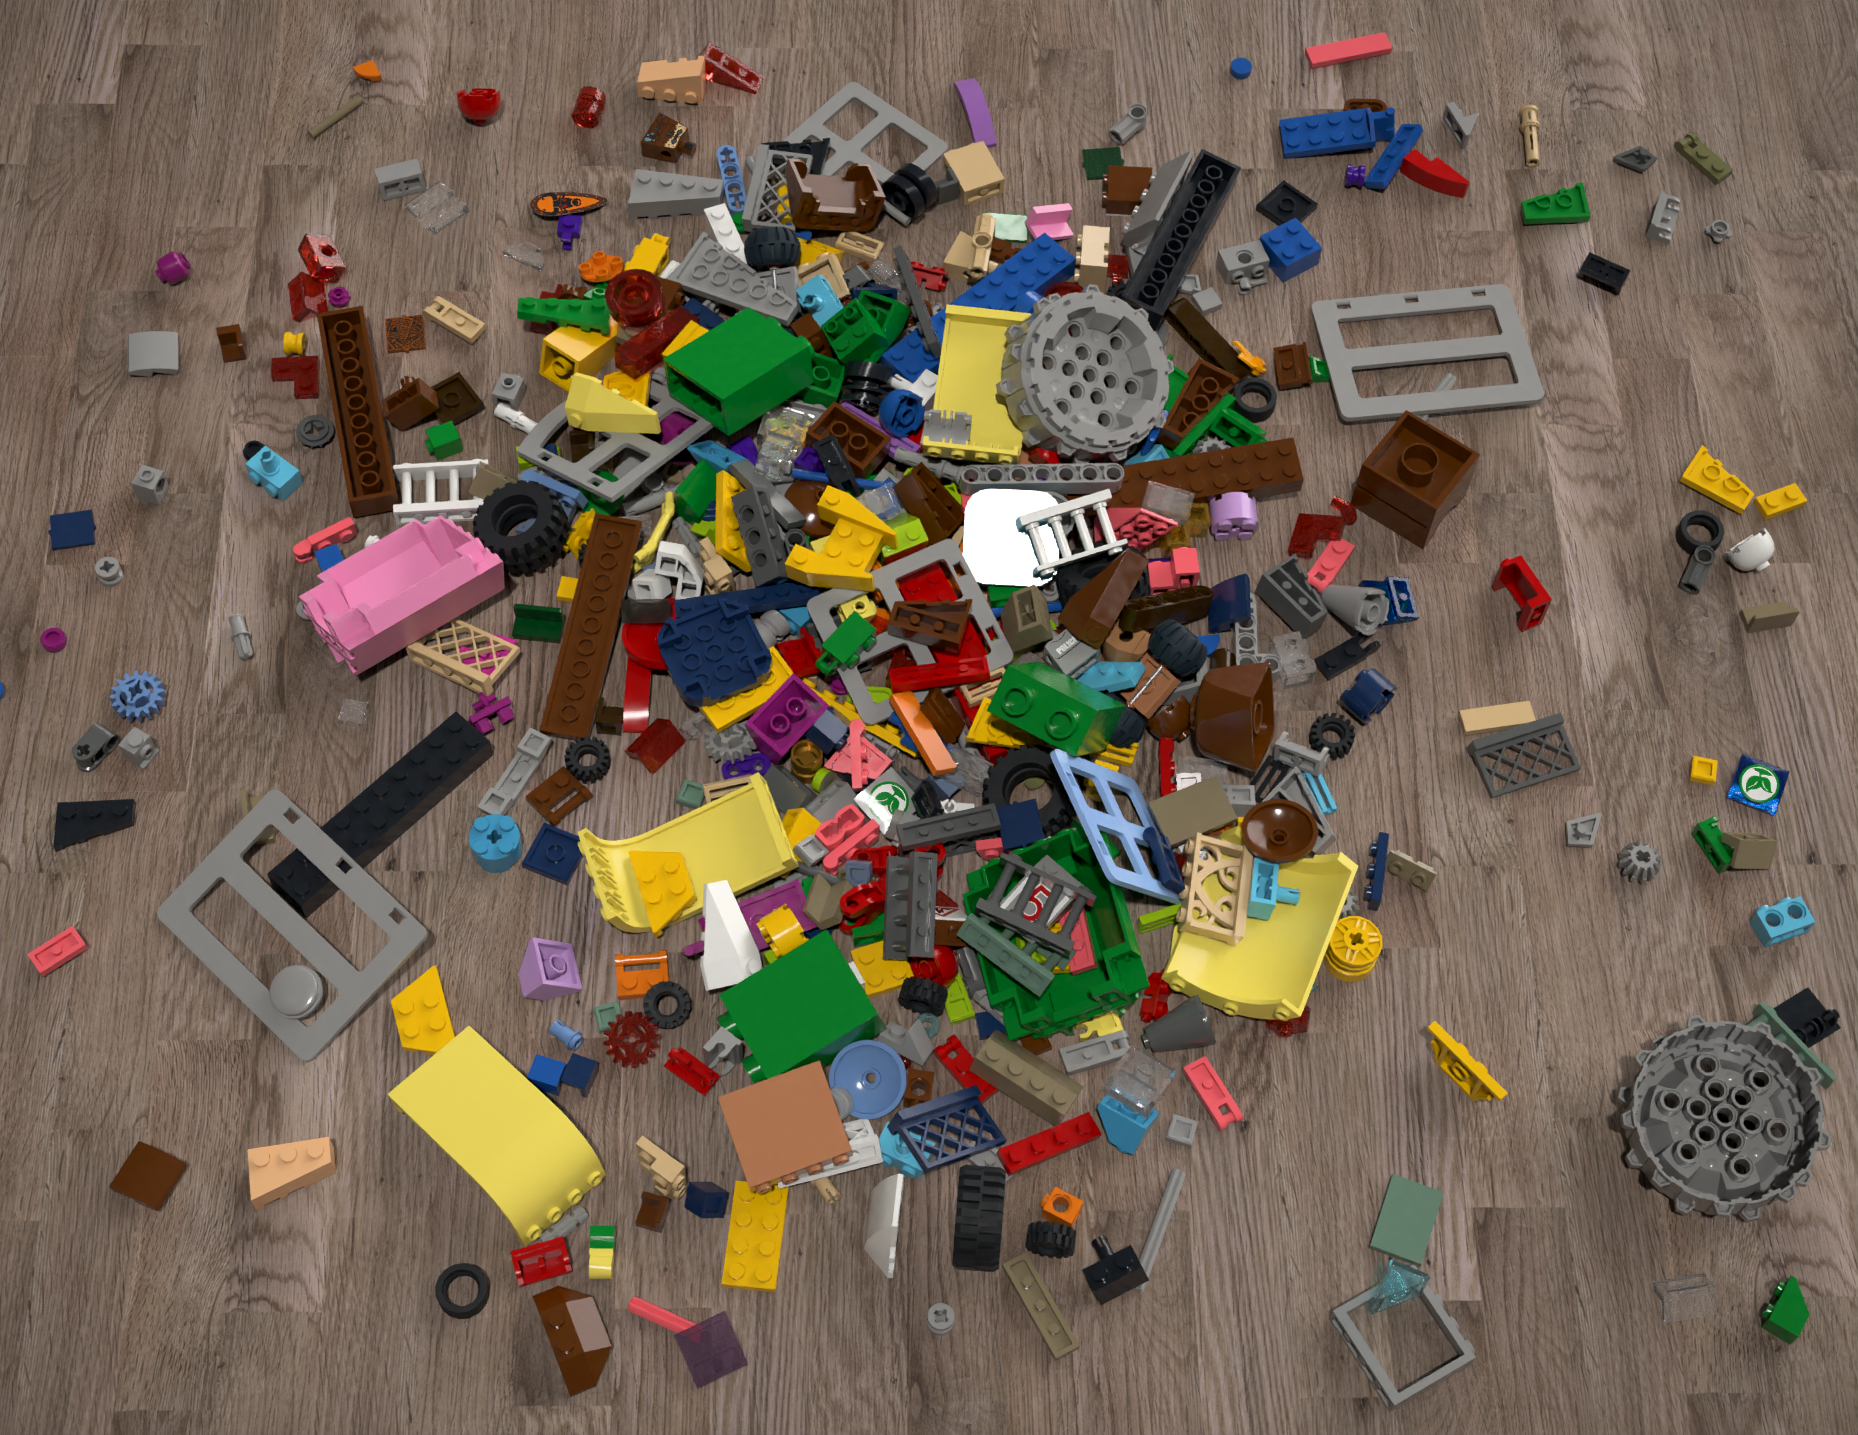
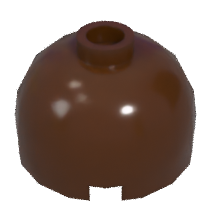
[1145,695,1191,741]

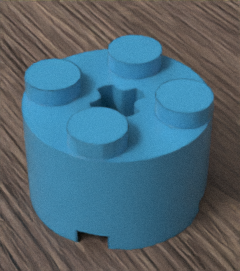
[469,814,523,873]

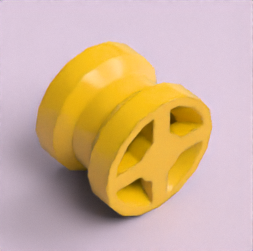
[283,332,307,356]

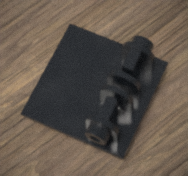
[1773,987,1841,1048]

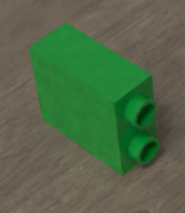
[663,307,815,436]
[987,662,1126,757]
[717,929,887,1084]

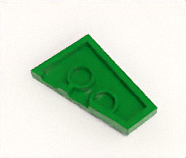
[1520,182,1591,224]

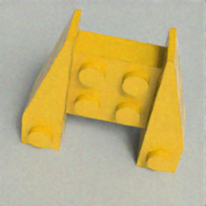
[785,485,898,592]

